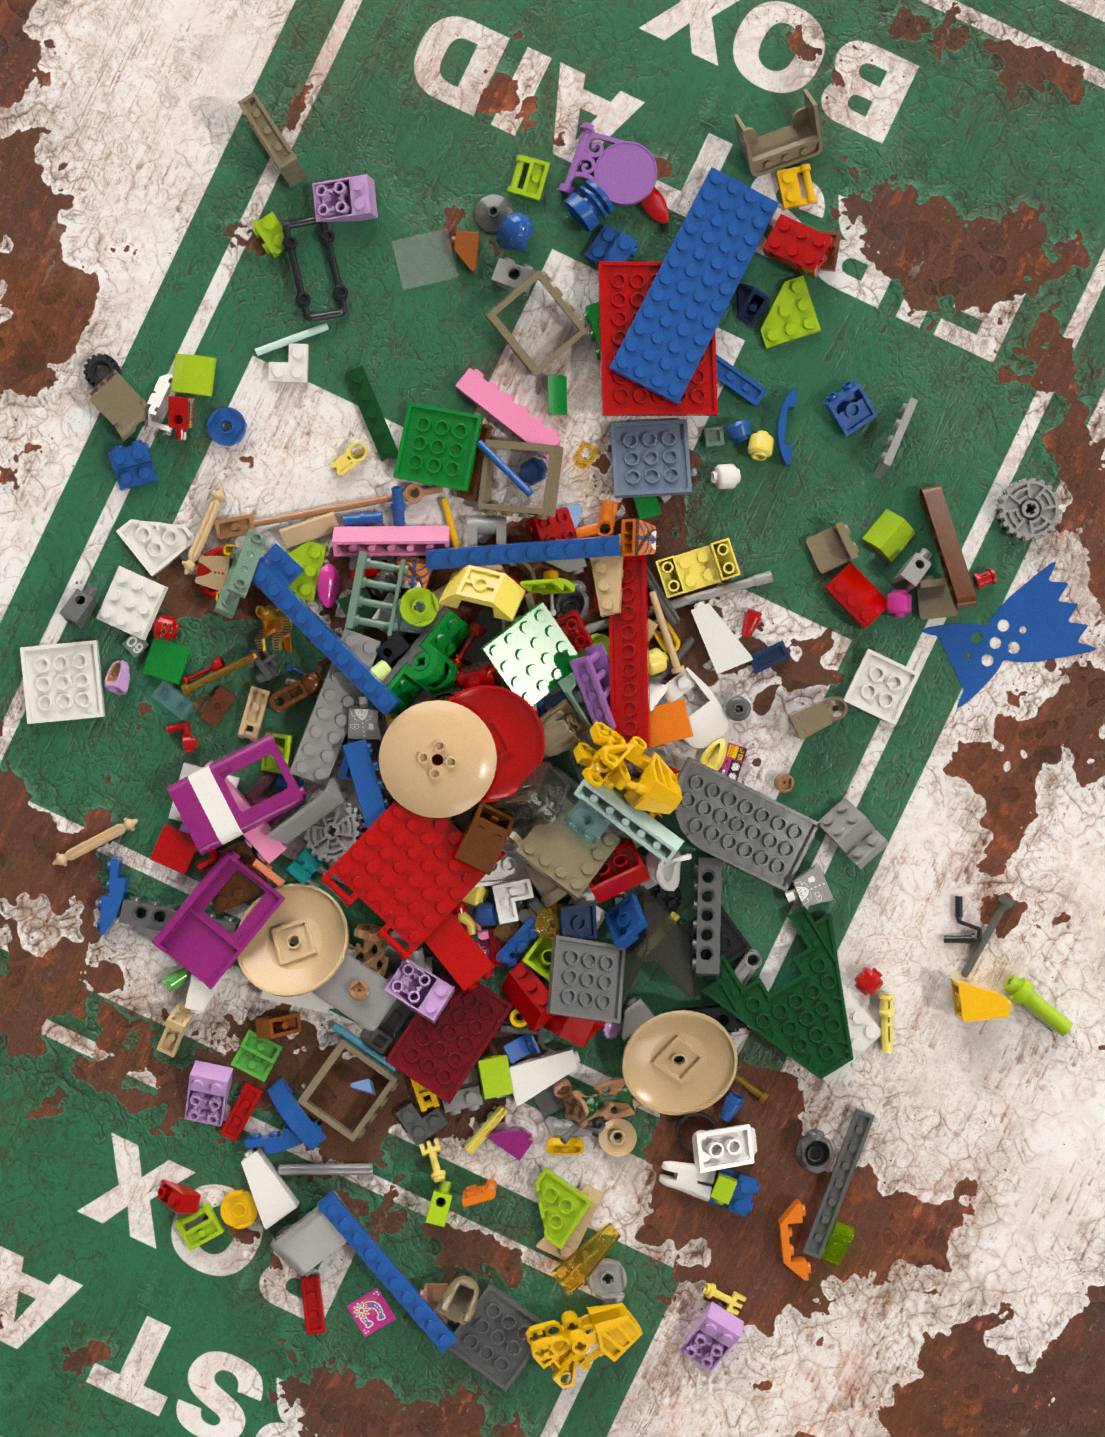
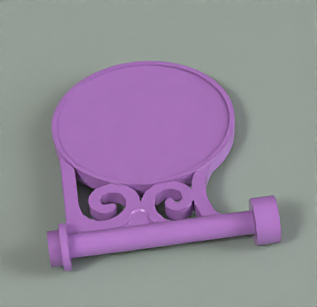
[558,122,658,206]

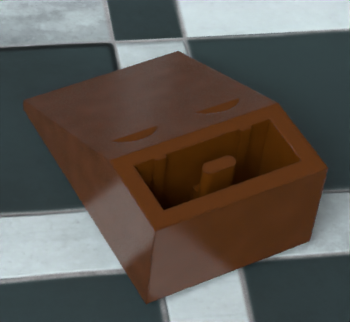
[454,801,516,875]

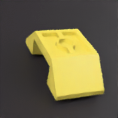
[655,538,741,598]
[439,565,525,622]

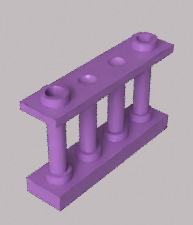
[570,643,617,730]

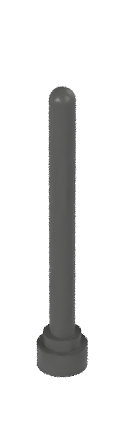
[961,893,1015,978]

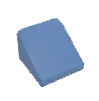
[350,1079,375,1095]

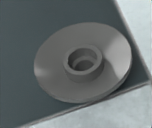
[475,194,513,233]

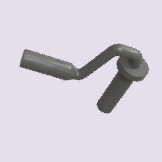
[560,1104,606,1144]

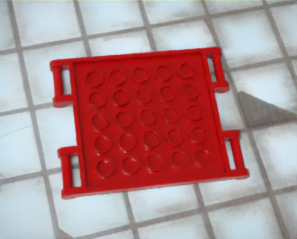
[319,800,506,962]

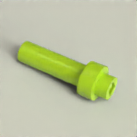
[1003,975,1073,1036]

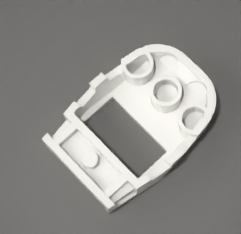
[657,667,728,749]

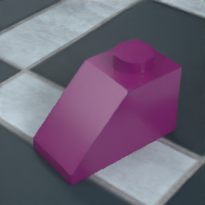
[488,1127,533,1161]

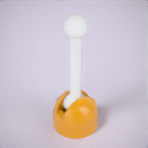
[543,570,559,616]

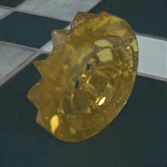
[535,908,559,939]

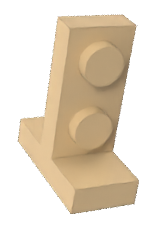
[156,1003,195,1058]

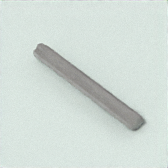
[278,1163,373,1175]

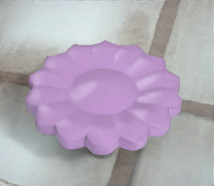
[603,1017,623,1040]

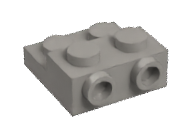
[443,1066,483,1115]

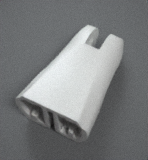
[659,1161,716,1202]

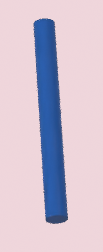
[476,440,533,497]

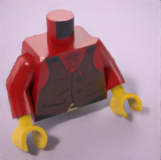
[449,654,500,689]

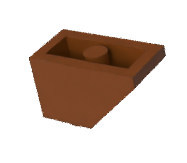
[451,230,480,275]
[255,1012,302,1039]

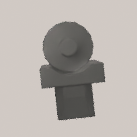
[247,648,280,683]

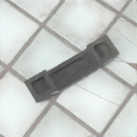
[367,999,412,1054]

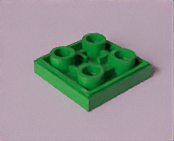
[142,638,192,685]

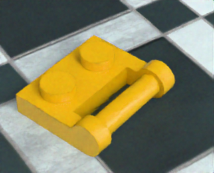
[776,164,818,210]

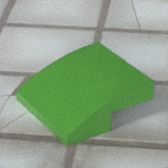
[230,1030,283,1083]

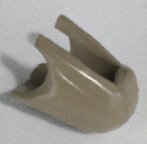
[542,709,581,757]
[436,1275,479,1326]

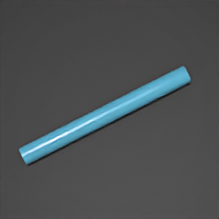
[332,1022,396,1071]

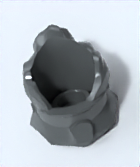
[554,580,589,620]
[795,1128,834,1174]

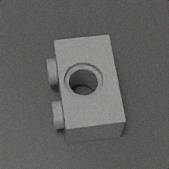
[491,257,535,297]

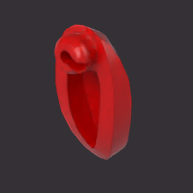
[641,187,669,224]

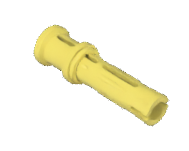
[877,993,895,1053]

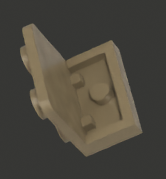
[805,522,859,573]
[916,574,958,620]

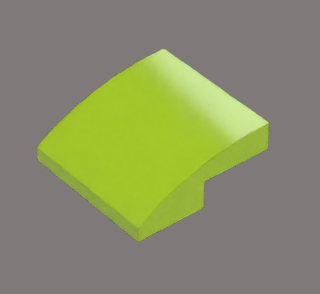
[171,354,217,397]
[520,578,576,595]

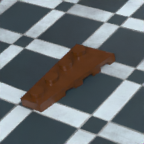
[457,424,494,502]

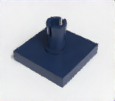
[558,900,598,940]

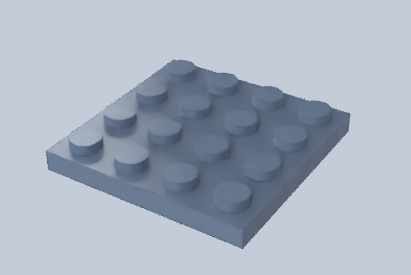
[610,419,692,498]

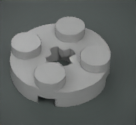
[589,1258,627,1299]

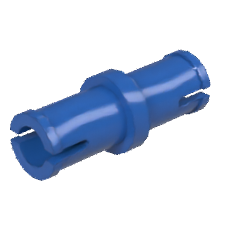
[390,486,406,526]
[343,511,383,527]

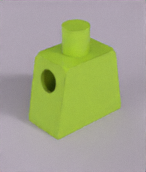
[426,1180,453,1227]

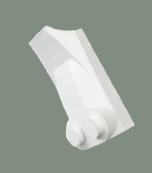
[692,1124,757,1173]

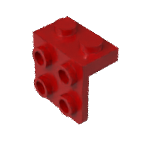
[526,507,577,542]

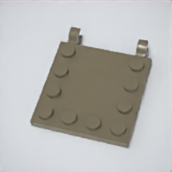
[507,788,621,900]

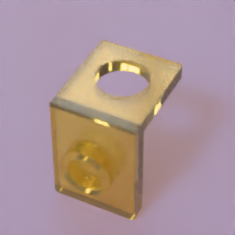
[572,441,599,470]

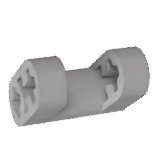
[468,517,507,547]

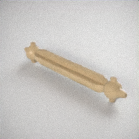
[182,487,226,575]
[52,817,138,867]

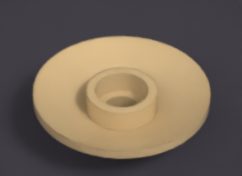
[598,1118,637,1157]

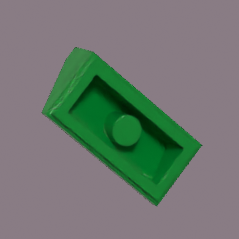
[547,375,567,416]
[633,496,662,520]

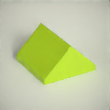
[862,509,916,563]
[261,732,295,773]
[522,930,553,982]
[476,1055,514,1099]

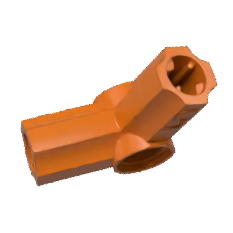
[575,500,619,538]

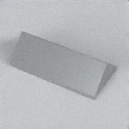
[268,777,344,844]

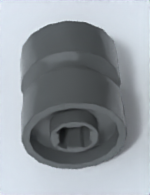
[517,894,550,924]

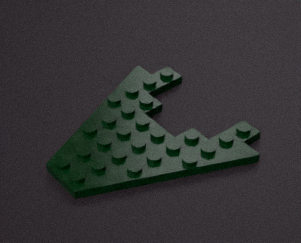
[701,906,853,1079]

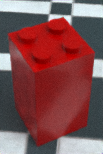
[423,912,495,993]

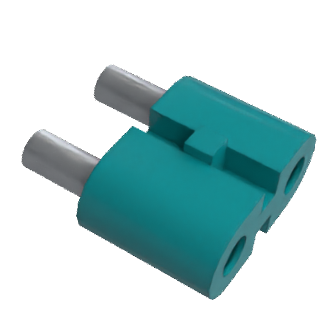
[285,846,329,887]

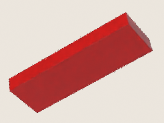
[220,1081,264,1142]
[300,1274,326,1335]

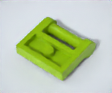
[507,155,550,202]
[174,1201,225,1251]

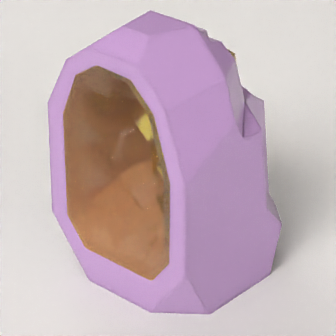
[105,660,130,695]

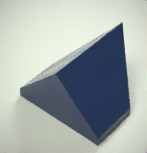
[736,283,771,327]

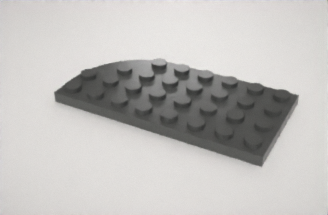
[674,756,821,892]

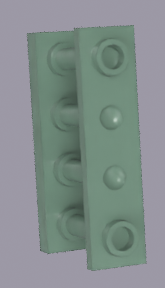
[214,528,267,619]
[345,551,409,637]

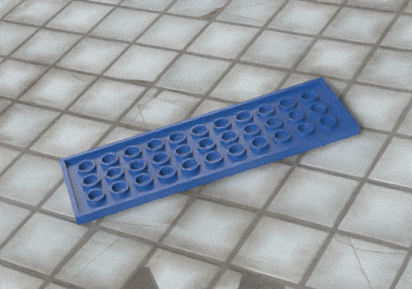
[609,167,779,405]

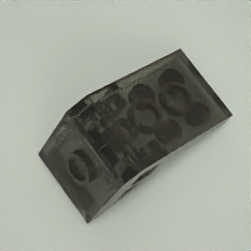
[486,762,570,829]

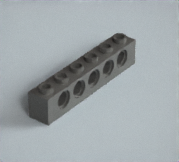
[692,858,722,976]
[119,896,239,934]

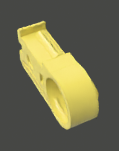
[330,442,369,476]

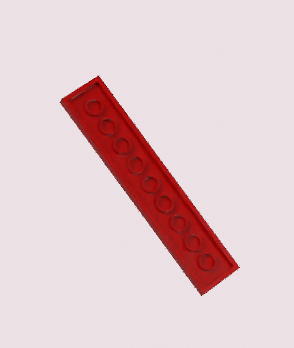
[609,555,651,747]

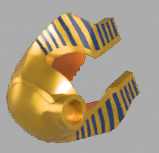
[255,604,292,653]

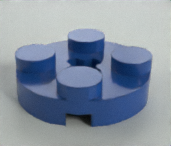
[208,407,247,447]

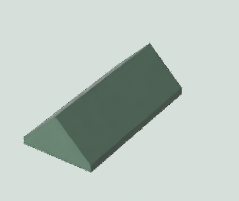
[558,672,602,748]

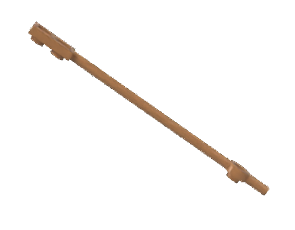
[214,484,443,540]

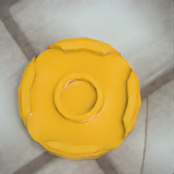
[220,1189,258,1229]

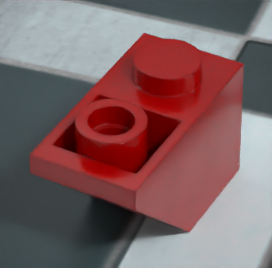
[157,1180,201,1213]

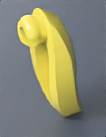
[700,738,728,771]

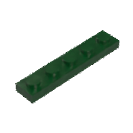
[345,366,398,462]

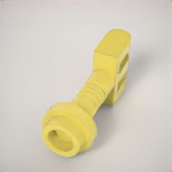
[419,1137,446,1183]
[703,1283,747,1315]

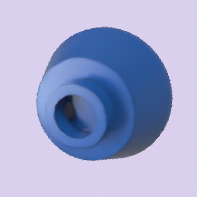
[726,420,751,443]

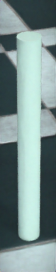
[255,322,329,356]

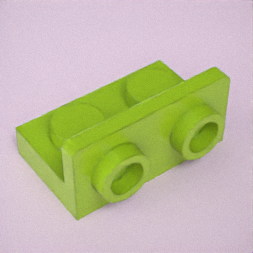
[252,212,285,258]

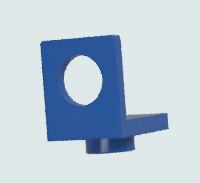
[502,1035,540,1064]

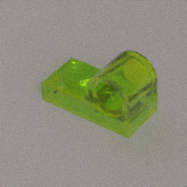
[821,1220,854,1265]

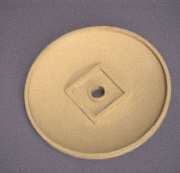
[379,700,497,818]
[237,883,349,997]
[622,1010,738,1115]

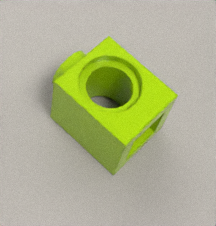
[710,1172,737,1205]

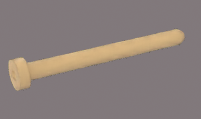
[649,591,685,674]

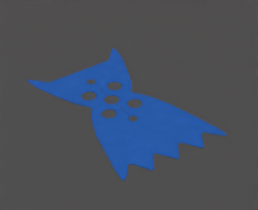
[922,562,1096,707]

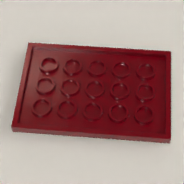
[385,970,513,1104]

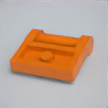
[462,1179,497,1207]

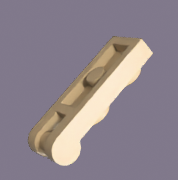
[238,686,271,742]

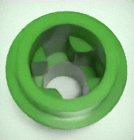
[162,968,192,992]

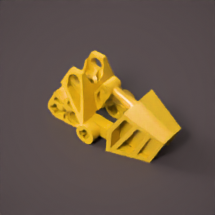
[573,721,683,814]
[526,1303,643,1389]

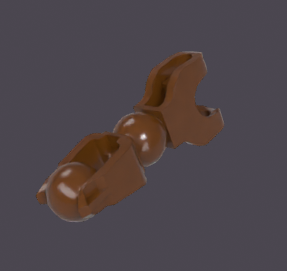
[269,657,331,713]

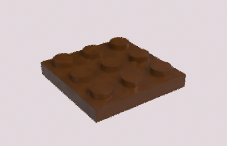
[194,840,268,914]

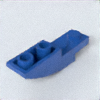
[97,857,129,935]
[245,1120,323,1154]

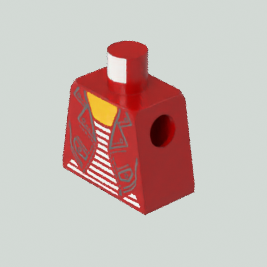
[168,396,195,440]

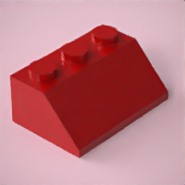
[823,562,887,630]
[589,839,650,904]
[501,961,554,1032]
[544,1015,597,1048]

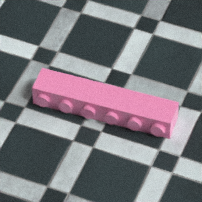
[455,368,560,460]
[332,526,450,557]
[203,760,288,864]

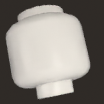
[711,464,741,489]

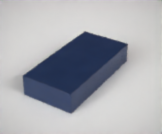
[750,640,791,674]

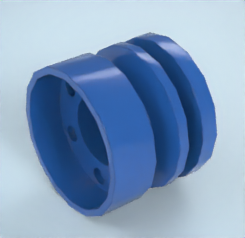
[564,179,614,233]

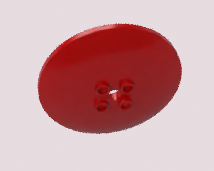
[432,685,545,803]

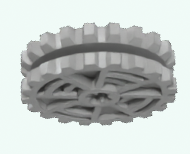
[995,478,1062,542]
[304,802,367,864]

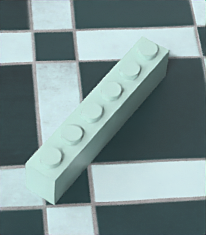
[574,778,684,864]

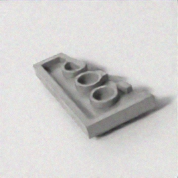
[873,397,918,479]

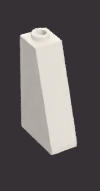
[691,601,753,674]
[185,968,229,1014]
[260,991,334,1013]
[509,1047,580,1106]
[241,1147,300,1229]

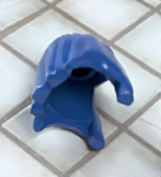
[496,212,534,252]

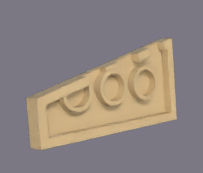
[590,534,624,617]
[536,1184,603,1263]

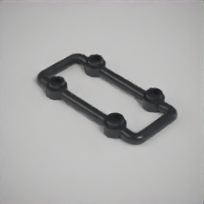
[282,217,348,322]

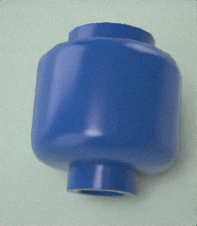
[518,457,547,486]
[473,901,499,926]

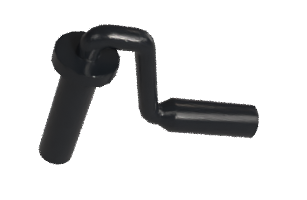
[944,896,982,946]

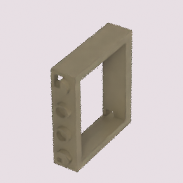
[238,92,306,188]
[484,270,588,376]
[477,439,564,520]
[297,1037,399,1142]

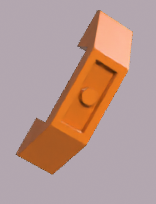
[778,1199,811,1281]

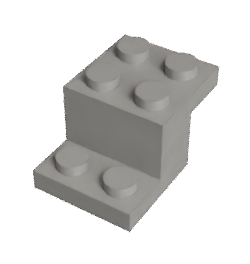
[818,798,889,869]

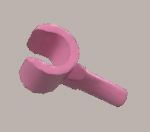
[474,919,489,940]

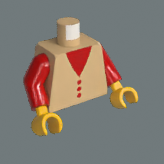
[188,544,236,601]

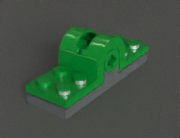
[383,605,470,716]

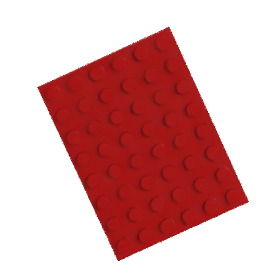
[598,261,718,416]

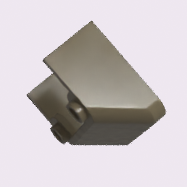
[734,88,823,177]

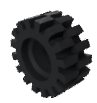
[83,353,121,388]

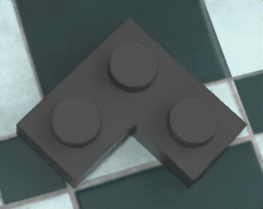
[395,1101,449,1145]

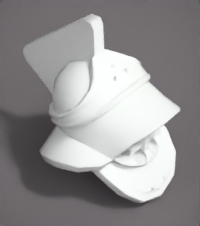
[639,851,692,891]

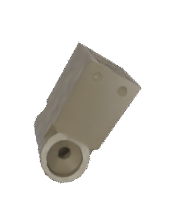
[87,369,159,441]
[787,696,848,740]

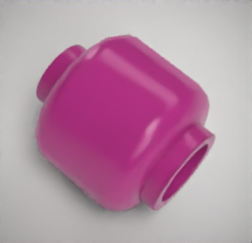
[886,590,912,618]

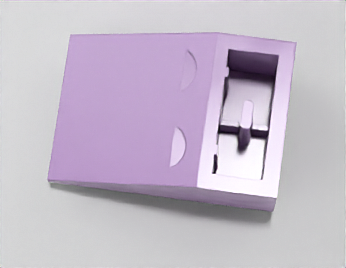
[312,174,378,222]
[384,959,455,1024]
[184,1060,233,1127]
[679,1302,744,1371]

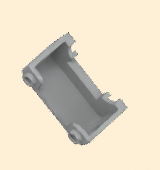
[313,943,396,1031]
[270,1191,348,1277]

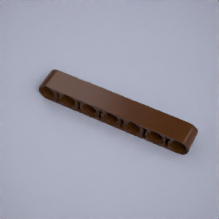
[919,484,977,610]

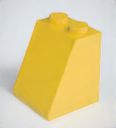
[951,978,1012,1022]

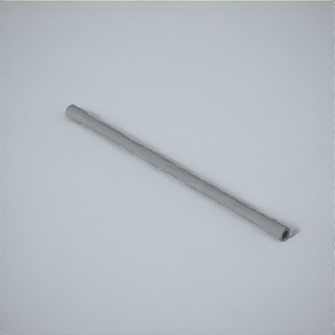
[585,571,773,633]

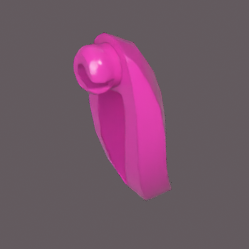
[317,564,340,608]

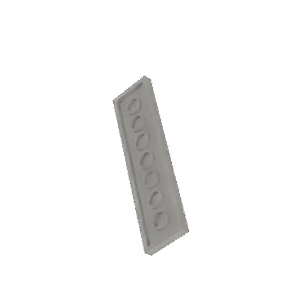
[290,628,381,786]

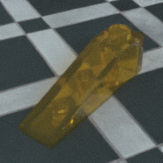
[551,1223,621,1296]

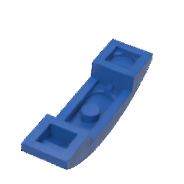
[776,387,797,467]
[268,1078,327,1150]

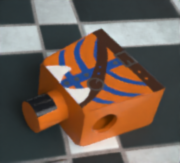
[620,519,661,557]
[397,556,432,591]

